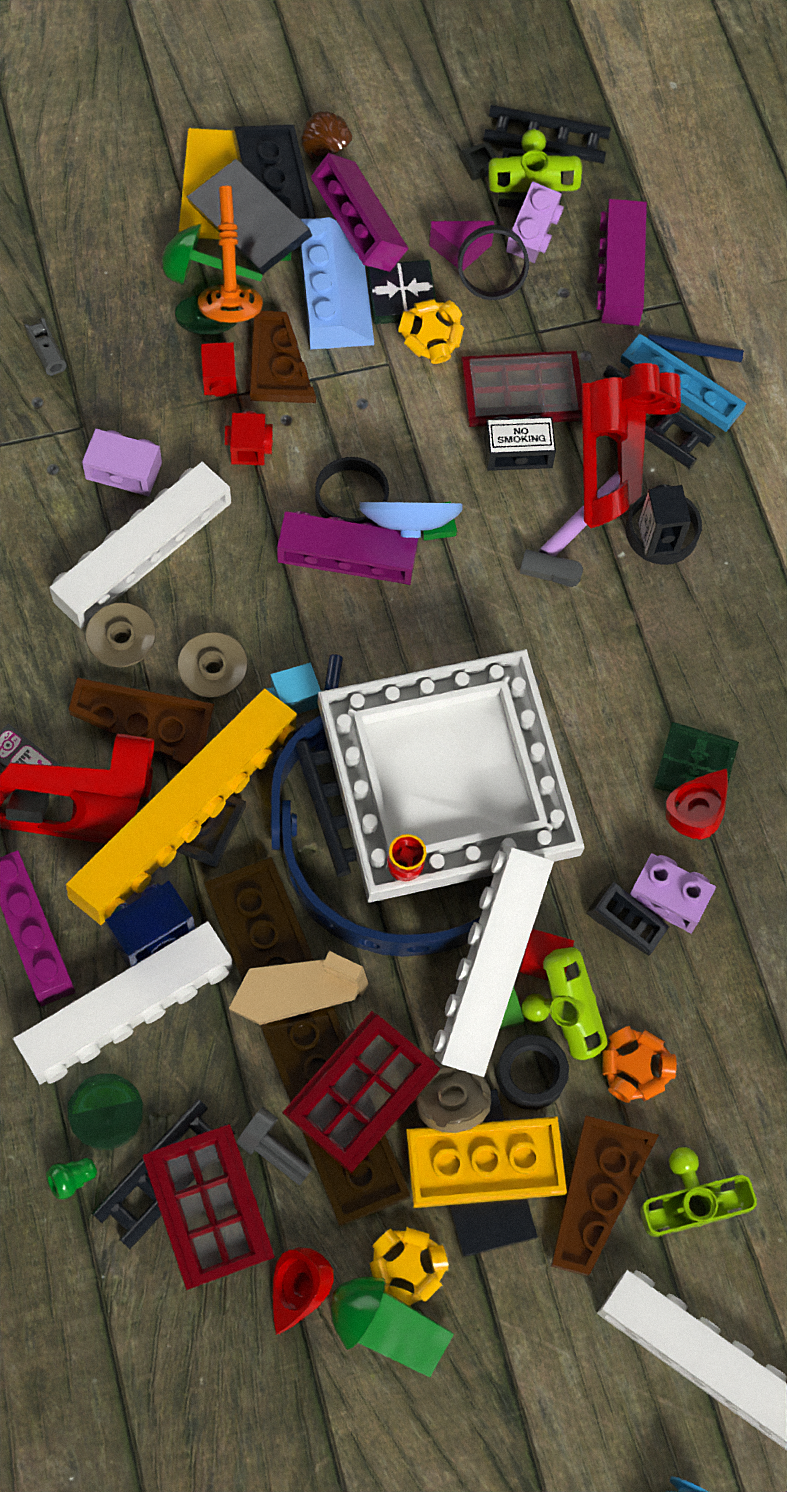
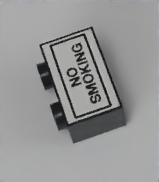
[484,415,556,471]
[638,484,691,558]

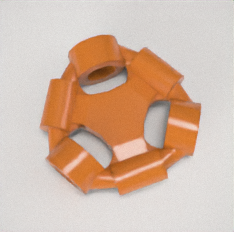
[602,1026,677,1103]

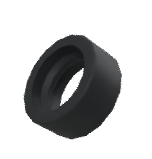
[496,1034,569,1110]

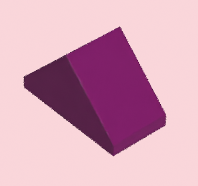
[429,221,494,271]

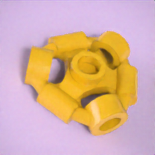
[398,299,464,364]
[369,1227,449,1306]

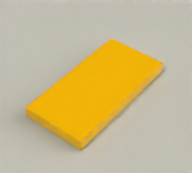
[179,128,238,240]
[406,1116,567,1208]

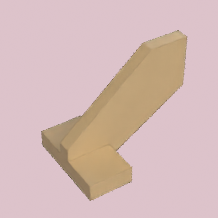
[229,951,369,1025]

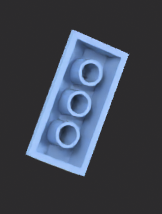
[299,217,374,350]

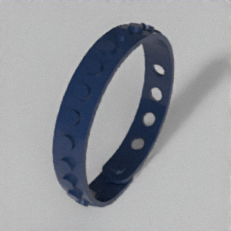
[271,715,481,957]

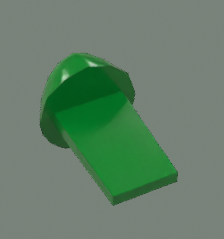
[161,223,263,285]
[330,1276,454,1377]

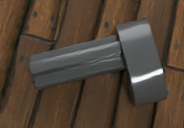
[236,1107,313,1186]

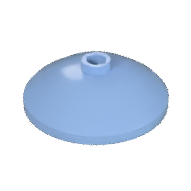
[360,502,463,538]

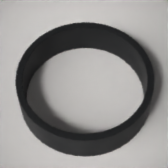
[457,225,529,300]
[315,457,389,524]
[626,494,702,565]

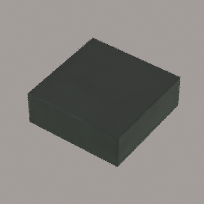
[460,142,497,181]
[6,790,49,823]

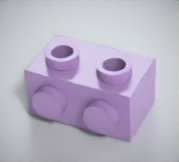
[506,182,564,263]
[82,429,162,496]
[630,853,716,934]

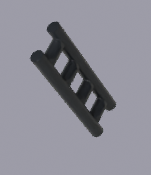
[483,105,611,164]
[603,365,716,469]
[295,741,357,877]
[91,1099,236,1250]

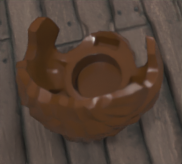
[301,111,352,160]

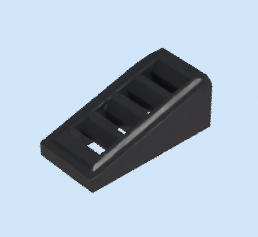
[586,882,669,955]

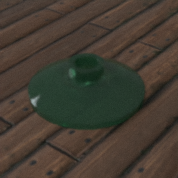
[175,294,239,335]

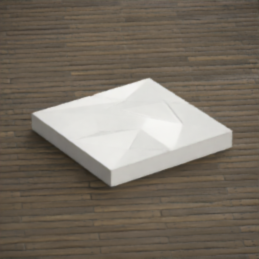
[318,649,585,903]

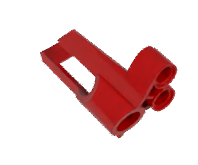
[582,363,681,528]
[0,733,154,844]

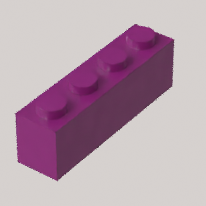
[311,153,409,272]
[596,199,647,326]
[277,511,418,585]
[0,850,76,1007]

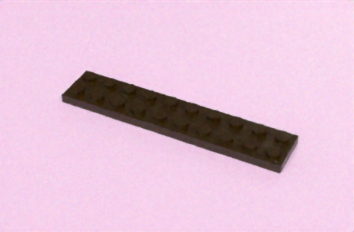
[204,857,411,1228]

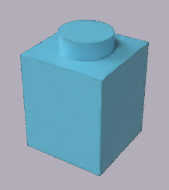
[266,662,321,714]

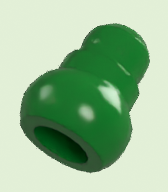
[46,1158,97,1200]

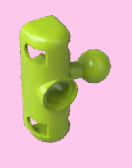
[488,129,582,193]
[521,947,608,1060]
[640,1147,757,1237]

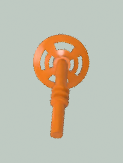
[198,186,263,323]

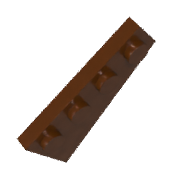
[68,678,215,766]
[550,1115,659,1277]

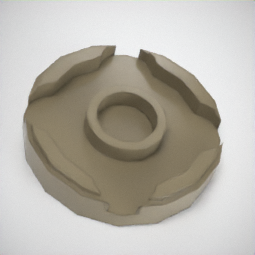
[415,1067,491,1133]

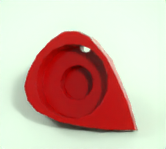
[665,769,728,840]
[273,1247,334,1335]

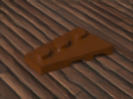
[250,311,316,403]

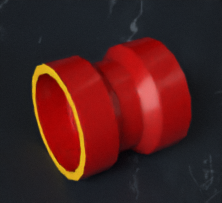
[387,834,427,881]

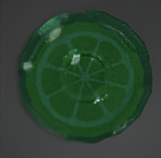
[67,1073,144,1150]

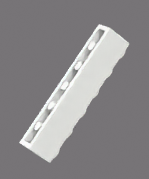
[49,462,231,629]
[433,844,554,1077]
[13,921,232,1085]
[597,1270,787,1450]

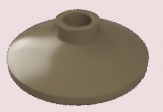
[86,603,156,667]
[178,632,248,697]

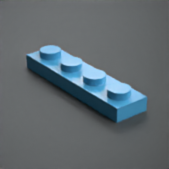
[620,334,747,432]

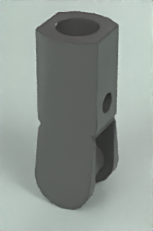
[24,318,66,376]
[520,549,583,587]

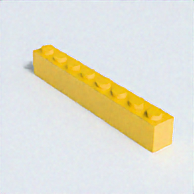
[66,688,297,926]

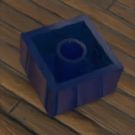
[105,881,195,968]

